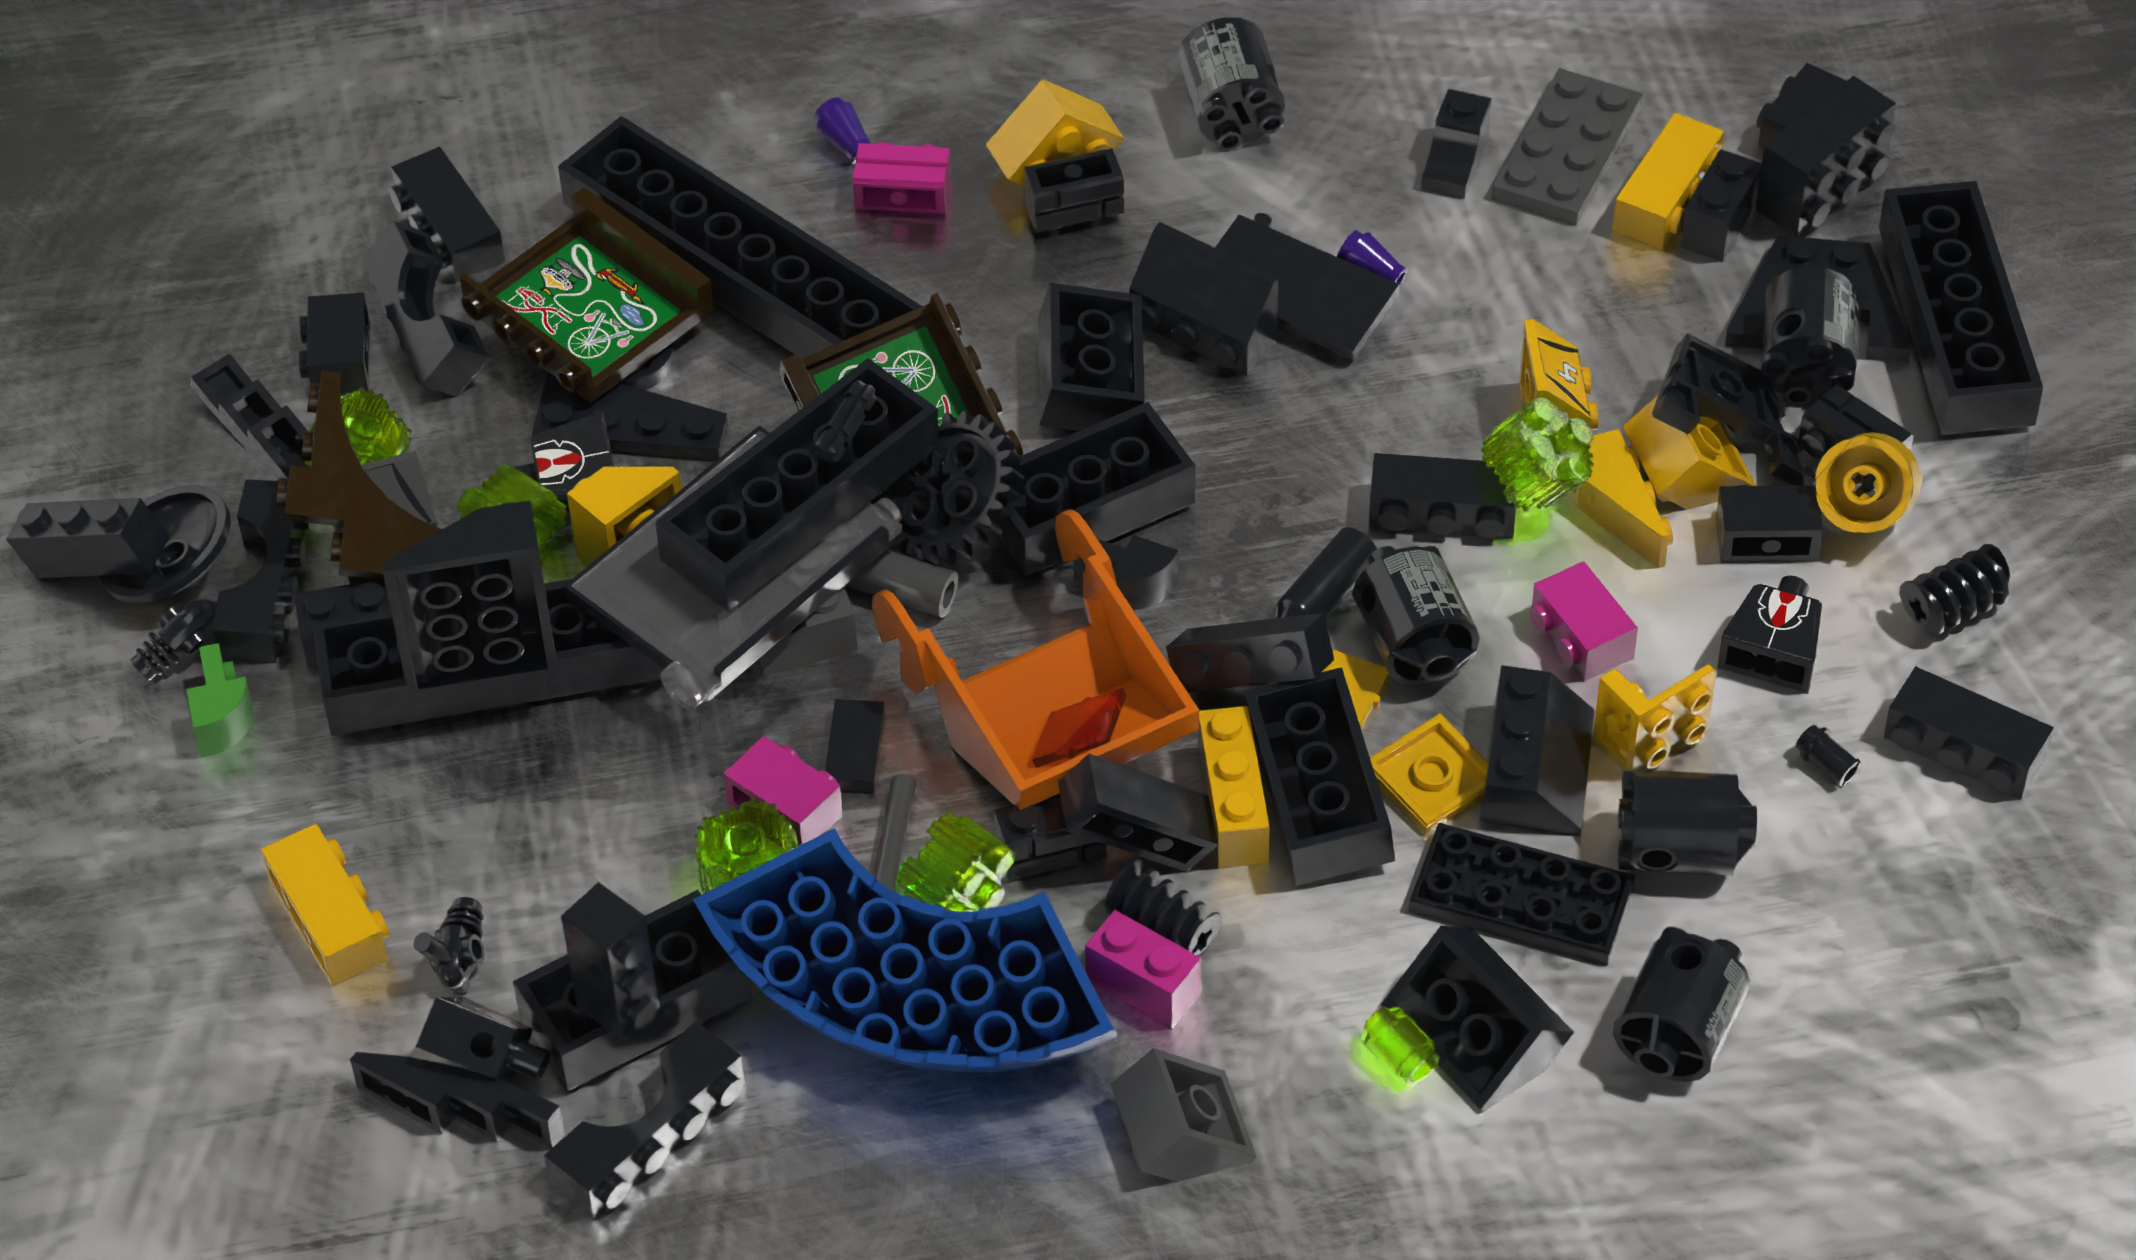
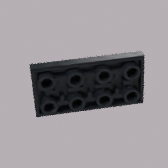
[1215,215,1400,360]
[1409,822,1636,966]

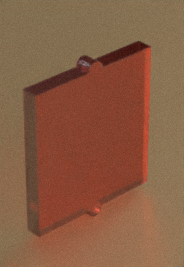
[1032,688,1127,768]

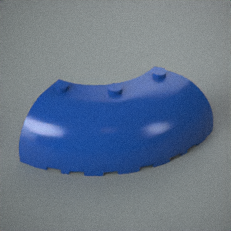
[693,828,1118,1073]

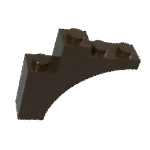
[276,370,442,580]

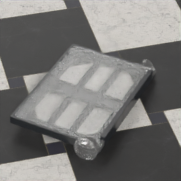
[564,425,902,710]

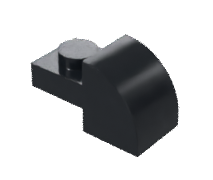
[1073,535,1178,610]

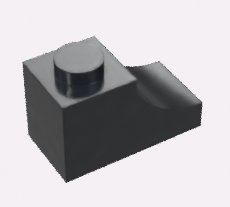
[1421,88,1492,199]

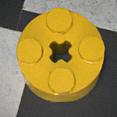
[1815,432,1922,533]

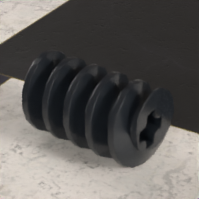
[1899,544,2010,636]
[1105,859,1223,956]

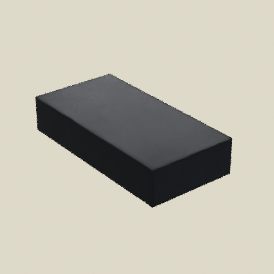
[825,699,885,793]

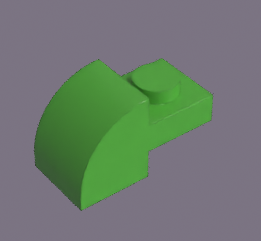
[186,643,254,758]

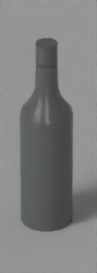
[815,539,959,618]

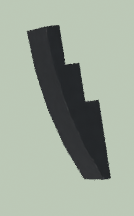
[191,353,311,481]
[350,1052,565,1149]

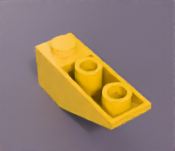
[1561,429,1673,568]

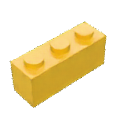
[1612,112,1724,250]
[1198,706,1269,868]
[261,823,390,987]

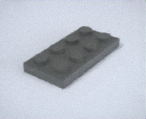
[1492,68,1643,225]

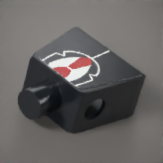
[506,412,614,516]
[1717,575,1822,693]
[416,997,551,1081]

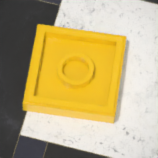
[1370,713,1487,836]

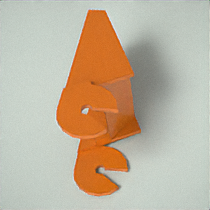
[872,509,1199,810]

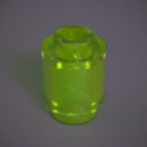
[1362,1007,1439,1085]

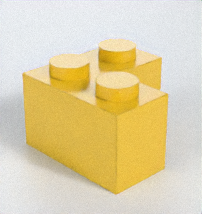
[986,79,1124,186]

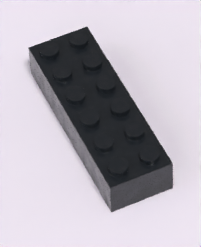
[1879,181,2044,435]
[655,358,939,612]

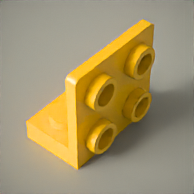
[1592,664,1717,770]

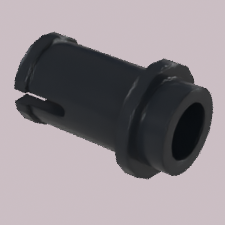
[1796,725,1862,786]

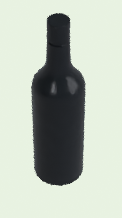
[1275,527,1377,619]

